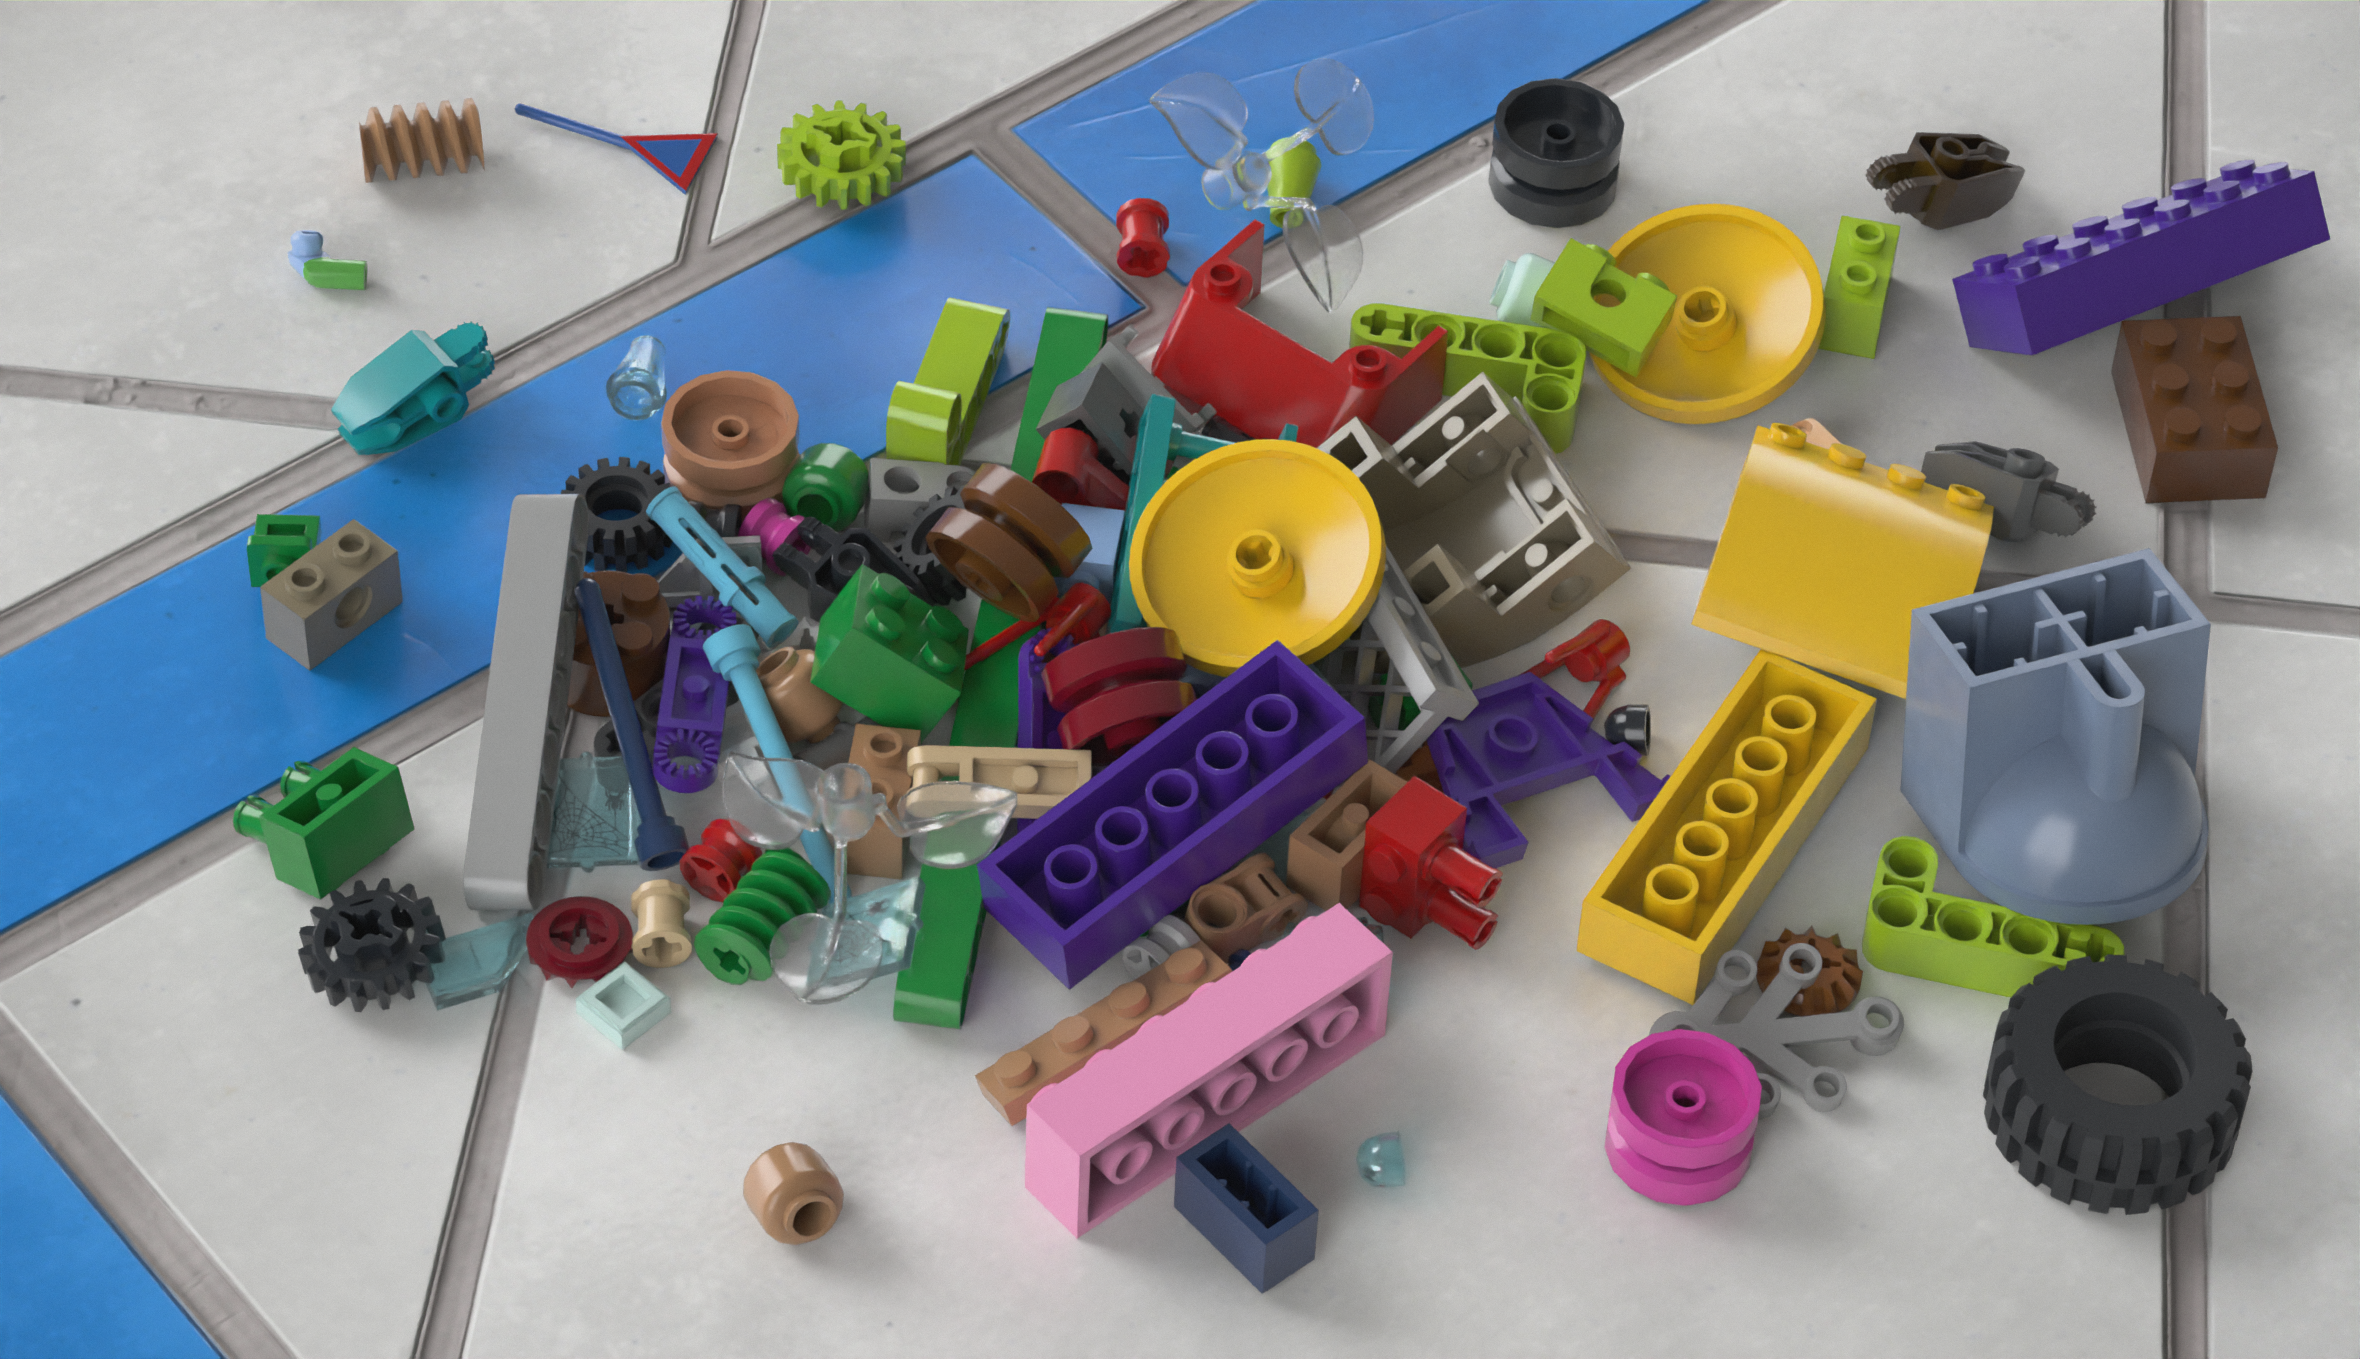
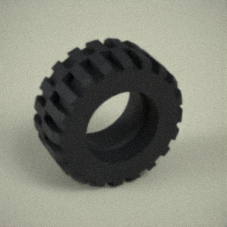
[1983,954,2253,1215]

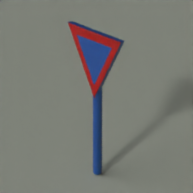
[515,103,718,195]

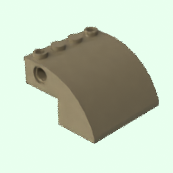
[1317,372,1631,674]

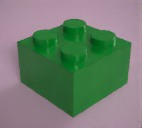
[810,564,969,744]

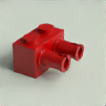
[1359,776,1503,950]

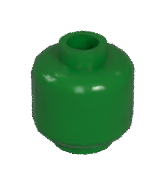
[782,443,869,533]

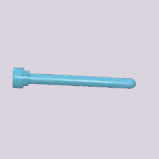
[703,624,852,908]

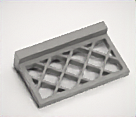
[1322,546,1479,783]

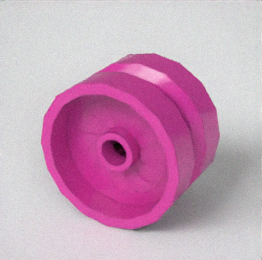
[1604,1029,1762,1206]

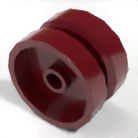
[1041,627,1197,767]

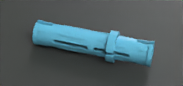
[646,486,799,648]

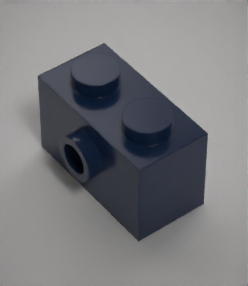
[1174,1123,1319,1294]

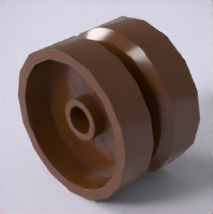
[925,463,1093,622]

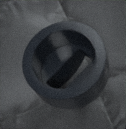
[1604,704,1651,756]

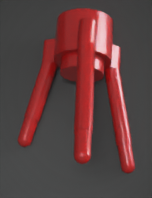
[964,582,1112,671]
[1518,619,1630,720]

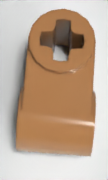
[1184,853,1308,964]

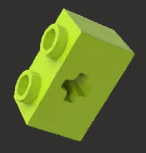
[1818,215,1901,359]

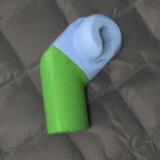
[287,230,368,290]

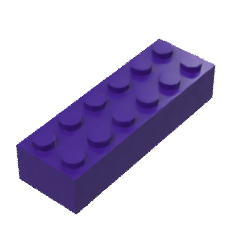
[1952,160,2330,356]
[977,640,1368,990]

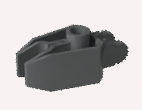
[1921,441,2097,543]

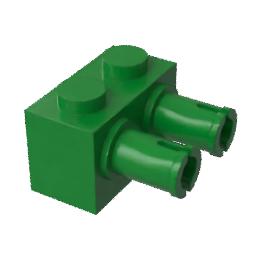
[233,747,415,900]

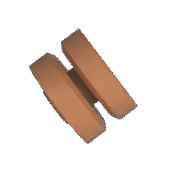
[661,370,800,523]

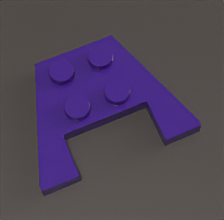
[1426,672,1671,868]

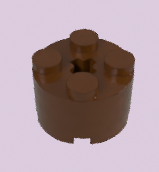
[567,571,671,717]

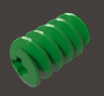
[694,845,831,985]

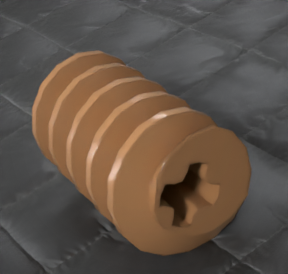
[359,98,485,183]

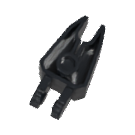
[772,516,936,623]

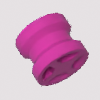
[738,498,811,576]

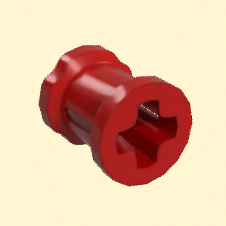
[1116,198,1170,278]

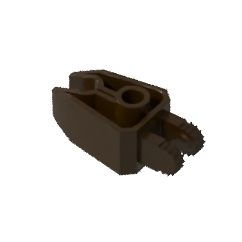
[1865,132,2025,230]

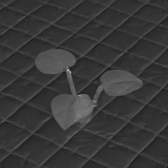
[1149,58,1374,313]
[723,751,1018,1005]

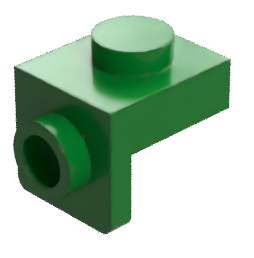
[247,514,322,587]

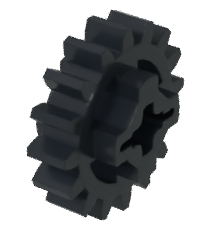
[298,878,446,1012]

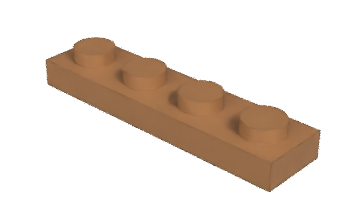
[975,940,1232,1126]

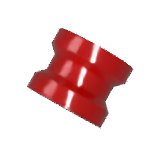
[680,818,763,903]

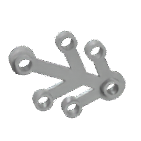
[1648,943,1904,1119]

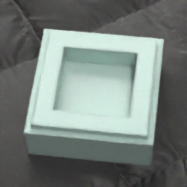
[576,961,671,1050]

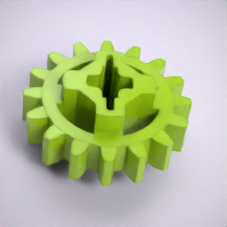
[777,100,906,210]

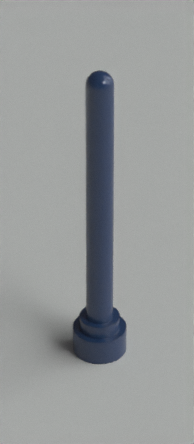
[575,578,690,871]

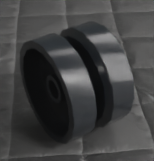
[1488,78,1625,228]

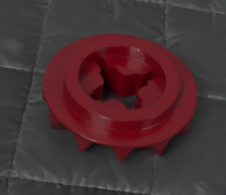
[526,896,633,988]

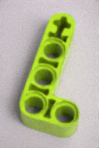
[886,297,1010,466]
[1349,303,1586,454]
[1862,836,2125,998]

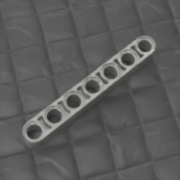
[463,494,589,910]

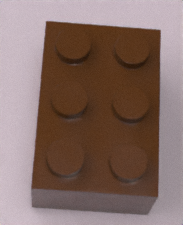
[2111,316,2278,503]

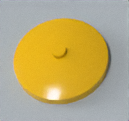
[1589,203,1826,424]
[1129,439,1386,678]

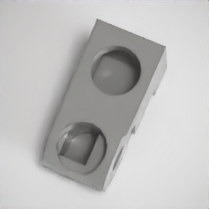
[864,458,976,543]

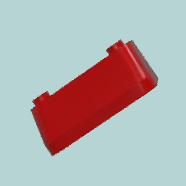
[1151,219,1448,448]

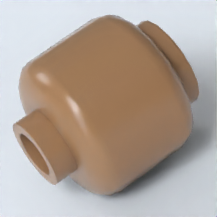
[756,646,844,744]
[743,1142,844,1245]

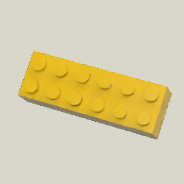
[1576,649,1877,1005]

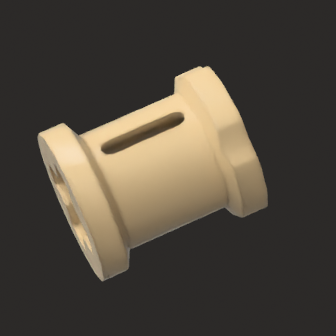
[631,879,692,968]

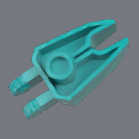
[331,321,495,455]

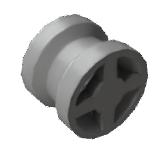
[1122,915,1200,980]

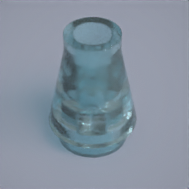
[606,335,667,420]

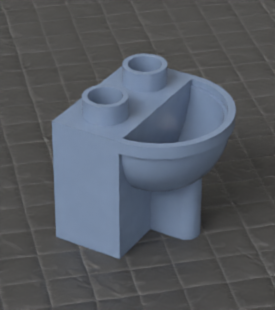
[1900,548,2211,925]

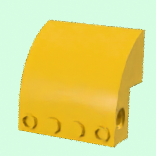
[1691,423,1994,699]

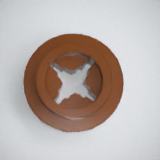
[1756,925,1863,1017]

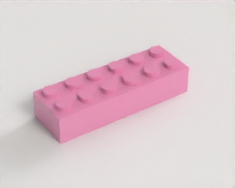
[1025,903,1393,1238]

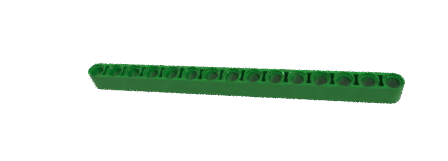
[893,307,1108,1030]

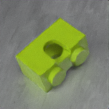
[1530,238,1677,377]

